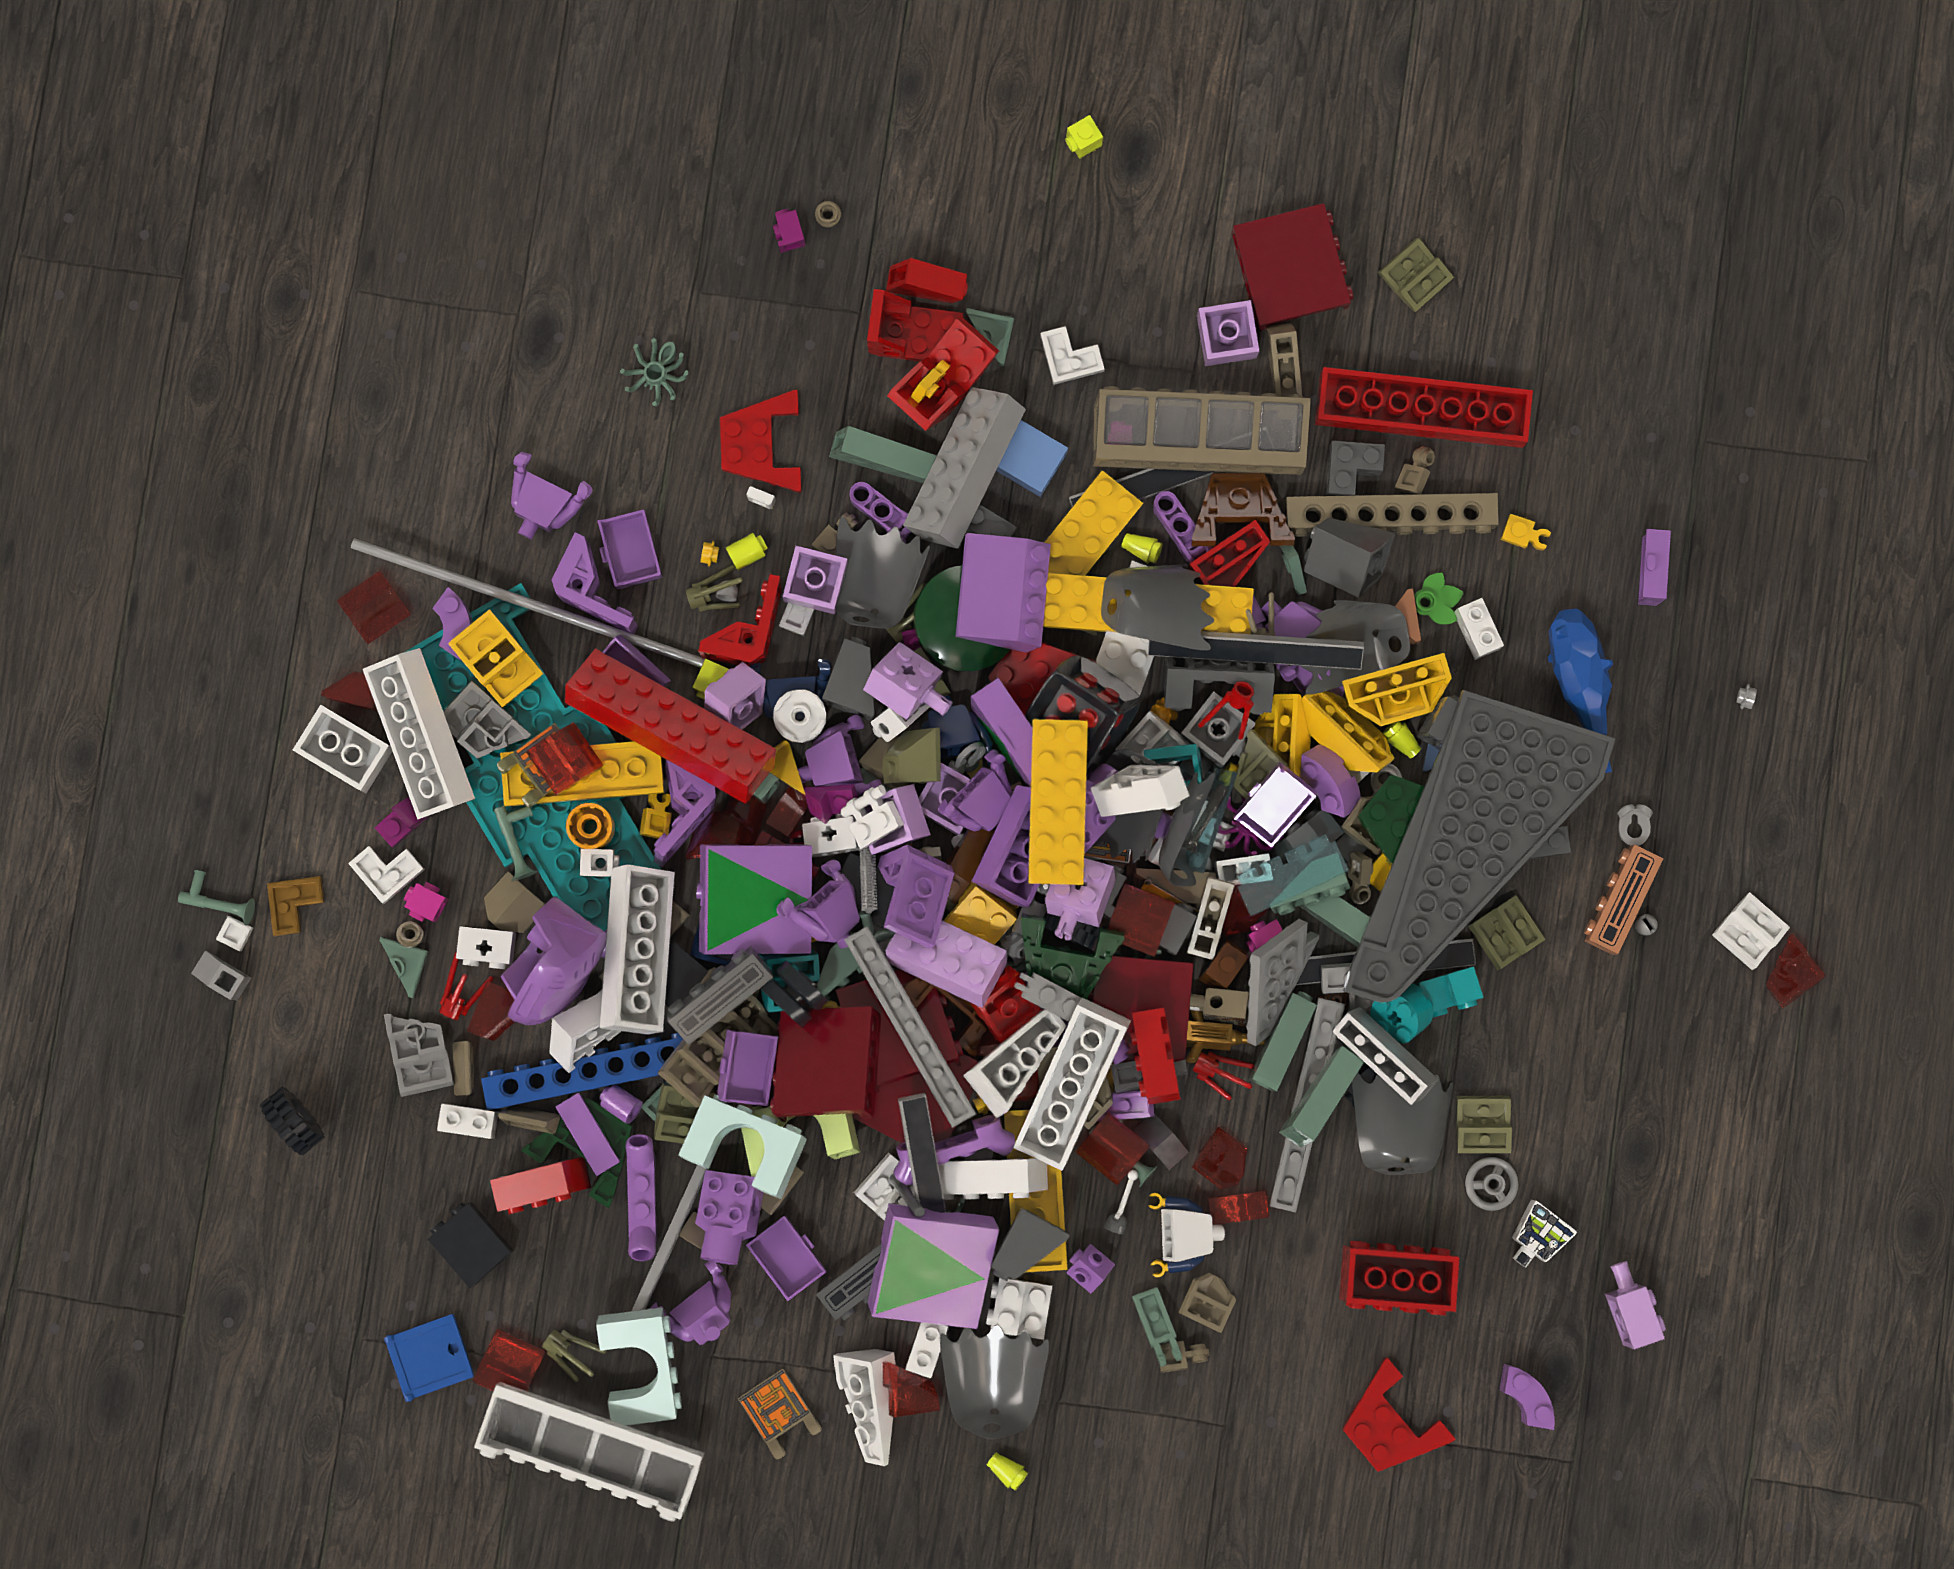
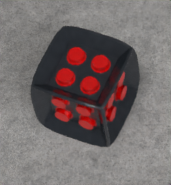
[1025,655,1142,776]

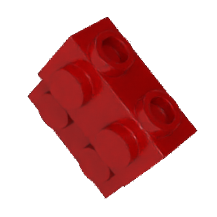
[970,966,1042,1044]

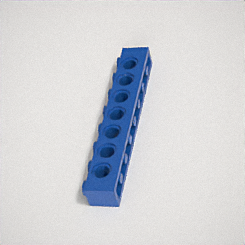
[481,1033,683,1110]

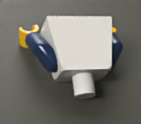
[1148,1193,1225,1277]

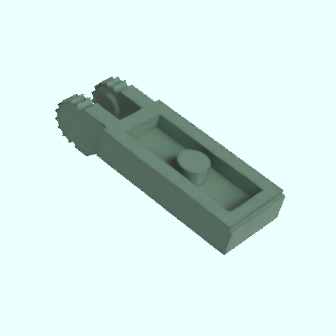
[1132,1287,1182,1367]

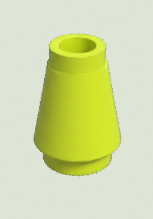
[1121,533,1163,563]
[1383,721,1421,759]
[987,1452,1028,1491]

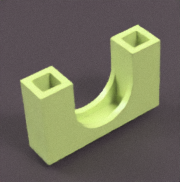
[741,1106,860,1177]

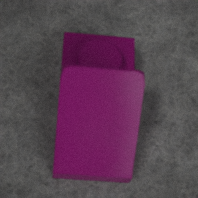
[804,784,858,824]
[374,797,430,848]

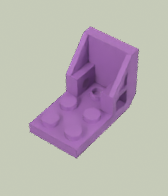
[552,533,638,634]
[654,760,716,867]
[878,845,954,948]

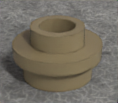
[815,201,841,228]
[396,921,423,948]

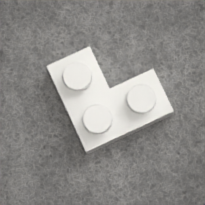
[1040,326,1104,385]
[348,846,425,904]

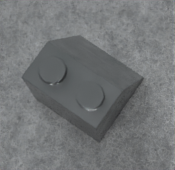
[1304,518,1395,598]
[822,637,876,721]
[991,1207,1070,1281]

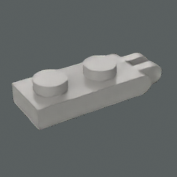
[1014,972,1081,1022]

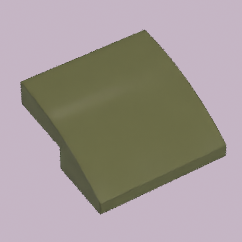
[1378,238,1454,312]
[1468,895,1545,971]
[654,1082,716,1144]
[1456,1096,1512,1153]

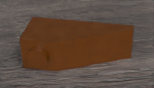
[945,829,995,905]

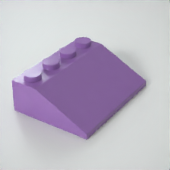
[955,533,1051,653]

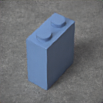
[996,420,1068,497]

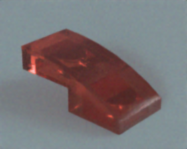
[766,784,808,837]
[1209,1190,1269,1225]

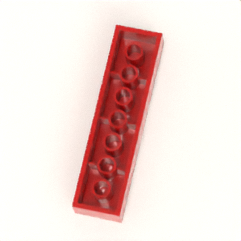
[1315,367,1533,448]
[565,648,776,804]

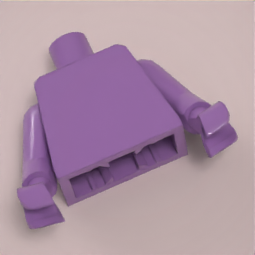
[511,452,593,540]
[1261,601,1322,681]
[797,715,881,795]
[938,749,1012,831]
[776,860,860,949]
[650,1261,731,1345]

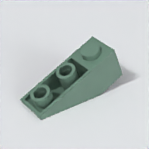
[1270,853,1350,915]
[809,931,863,1008]

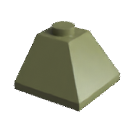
[882,728,941,784]

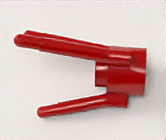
[1198,681,1254,740]
[439,952,494,1021]
[1193,1051,1254,1100]

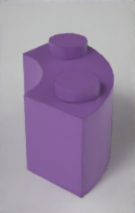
[433,587,473,663]
[1300,745,1361,817]
[1500,1364,1554,1430]

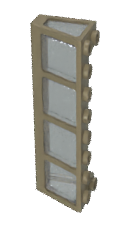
[1093,386,1310,475]

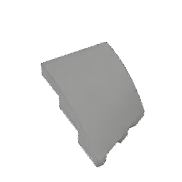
[443,680,531,758]
[384,1014,454,1097]

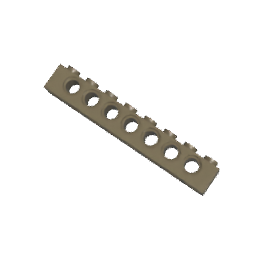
[1284,493,1499,537]

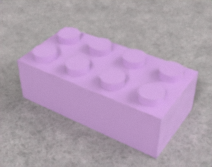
[886,921,1007,1008]

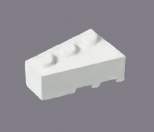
[1091,765,1189,817]
[549,989,621,1073]

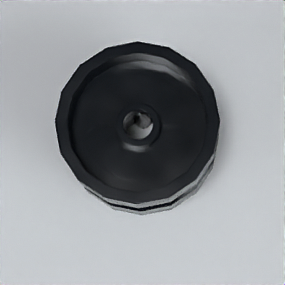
[760,960,829,1028]

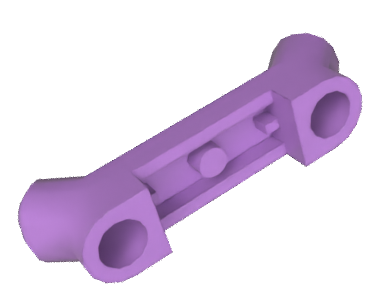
[894,1115,1015,1185]
[625,1134,658,1261]

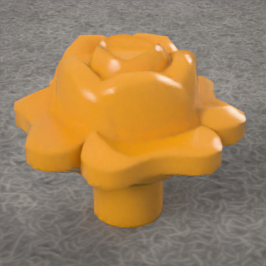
[1150,698,1178,725]

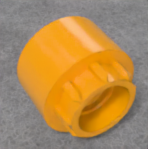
[566,803,615,850]

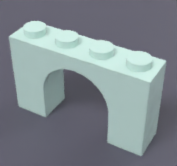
[679,1094,807,1199]
[596,1307,682,1425]

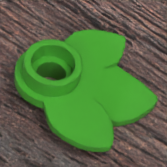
[1414,573,1463,625]

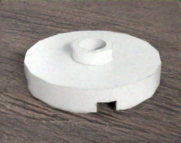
[773,690,826,743]

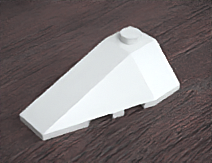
[833,1349,897,1466]

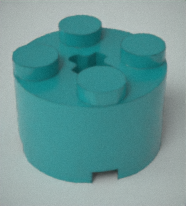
[1370,983,1433,1044]

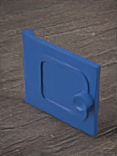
[384,1313,475,1402]

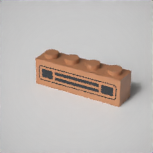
[1584,844,1663,955]

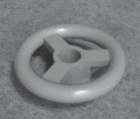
[1465,1157,1518,1211]

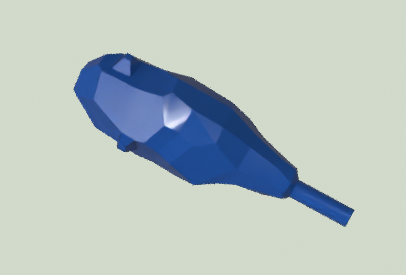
[1548,609,1613,773]

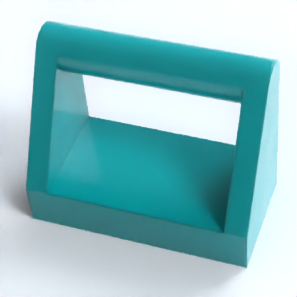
[1143,744,1203,787]

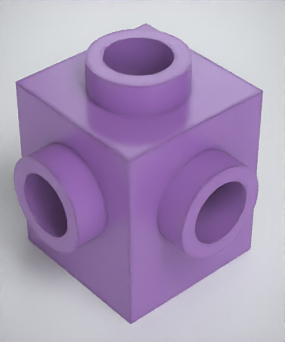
[1066,1244,1115,1293]

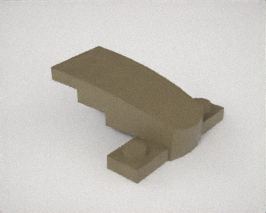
[657,968,779,1107]

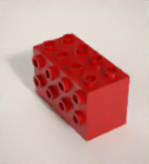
[1339,1241,1459,1315]

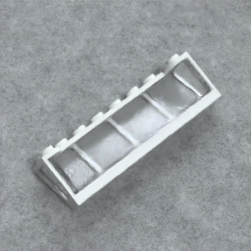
[474,1382,704,1521]

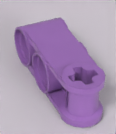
[850,482,911,543]
[1153,491,1212,564]

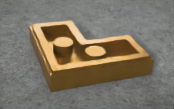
[267,876,325,936]

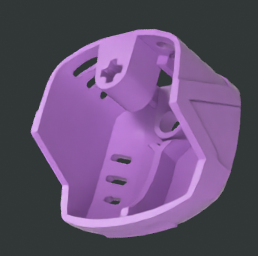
[501,896,607,1025]

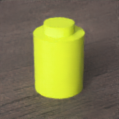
[726,533,768,571]

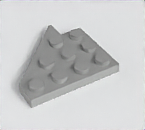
[1246,919,1319,1046]

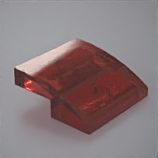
[337,570,411,644]
[526,722,604,795]
[1108,883,1175,957]
[1075,1112,1150,1185]
[472,1329,546,1392]

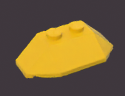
[1342,653,1452,727]
[1302,691,1394,772]
[1254,694,1311,777]

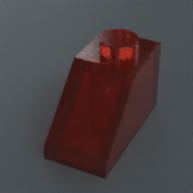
[321,671,377,712]

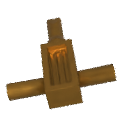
[1186,1010,1265,1063]

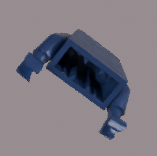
[749,659,831,721]
[921,696,997,767]

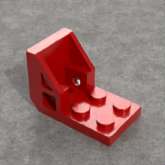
[867,289,963,361]
[887,316,1000,431]
[698,574,783,666]

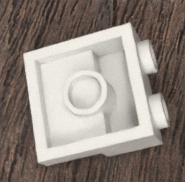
[986,1278,1052,1340]

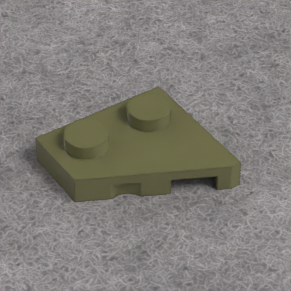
[1232,729,1289,800]

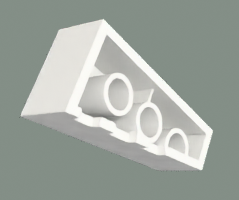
[963,1009,1067,1118]
[938,1158,1048,1200]

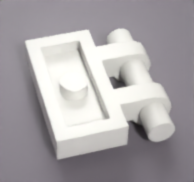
[841,785,904,849]

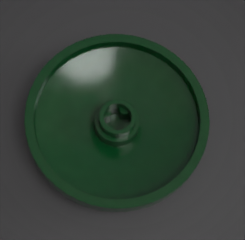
[914,565,1010,672]

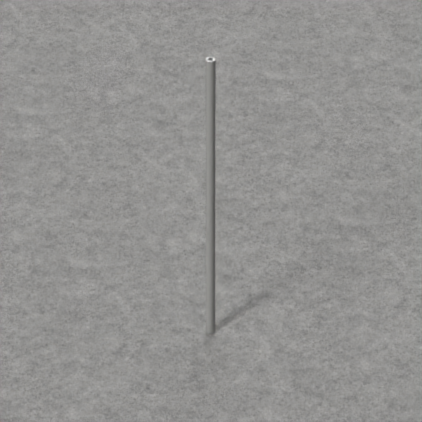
[351,538,705,668]

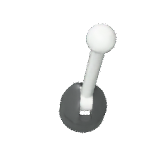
[1104,1170,1138,1234]

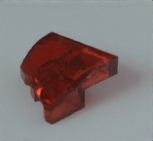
[1766,934,1825,1009]
[467,981,515,1041]
[883,1361,940,1417]

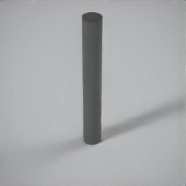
[890,1173,925,1217]

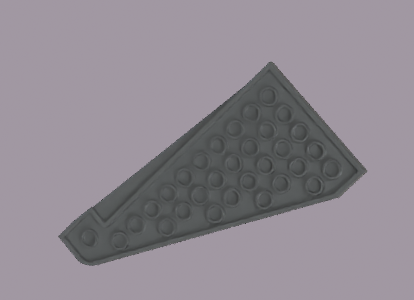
[1343,690,1616,1003]

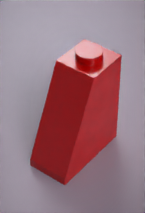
[886,258,968,303]

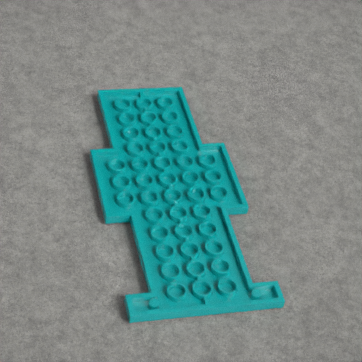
[405,583,674,931]

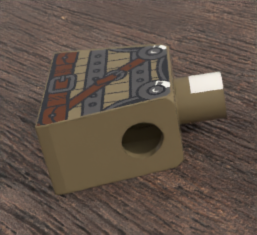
[1189,988,1249,1027]

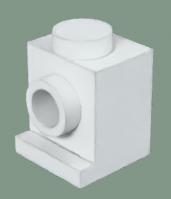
[580,849,620,877]

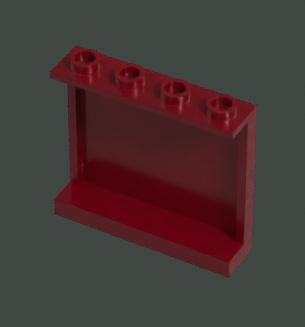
[1231,203,1353,331]
[1087,956,1193,1064]
[836,969,964,1093]
[770,1006,881,1122]
[852,1054,979,1143]

